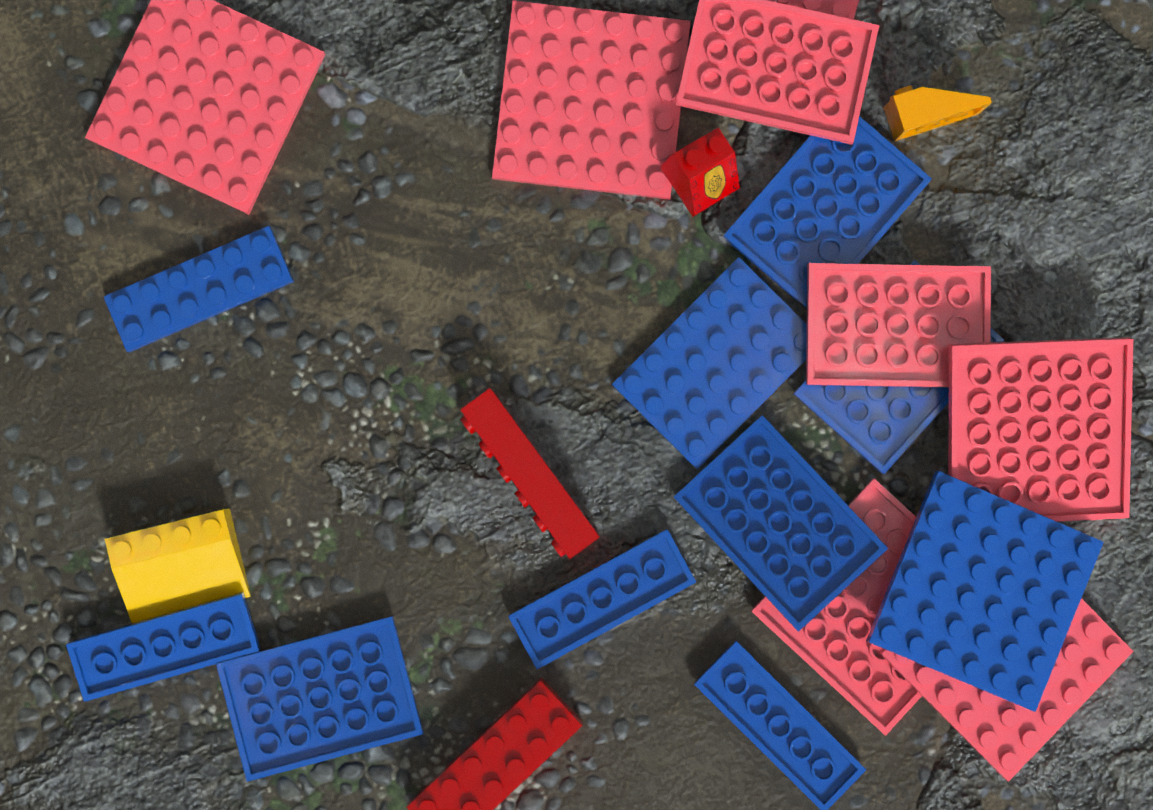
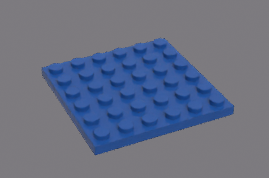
[866,471,1104,712]

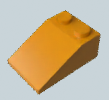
[883,85,992,142]

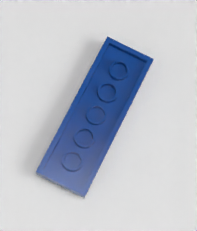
[104,226,294,352]
[508,529,696,669]
[66,592,261,702]
[693,640,866,810]

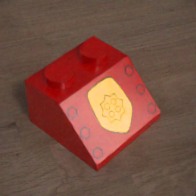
[660,127,740,217]

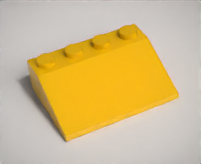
[105,509,251,624]

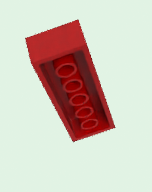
[460,388,599,559]
[406,677,583,810]

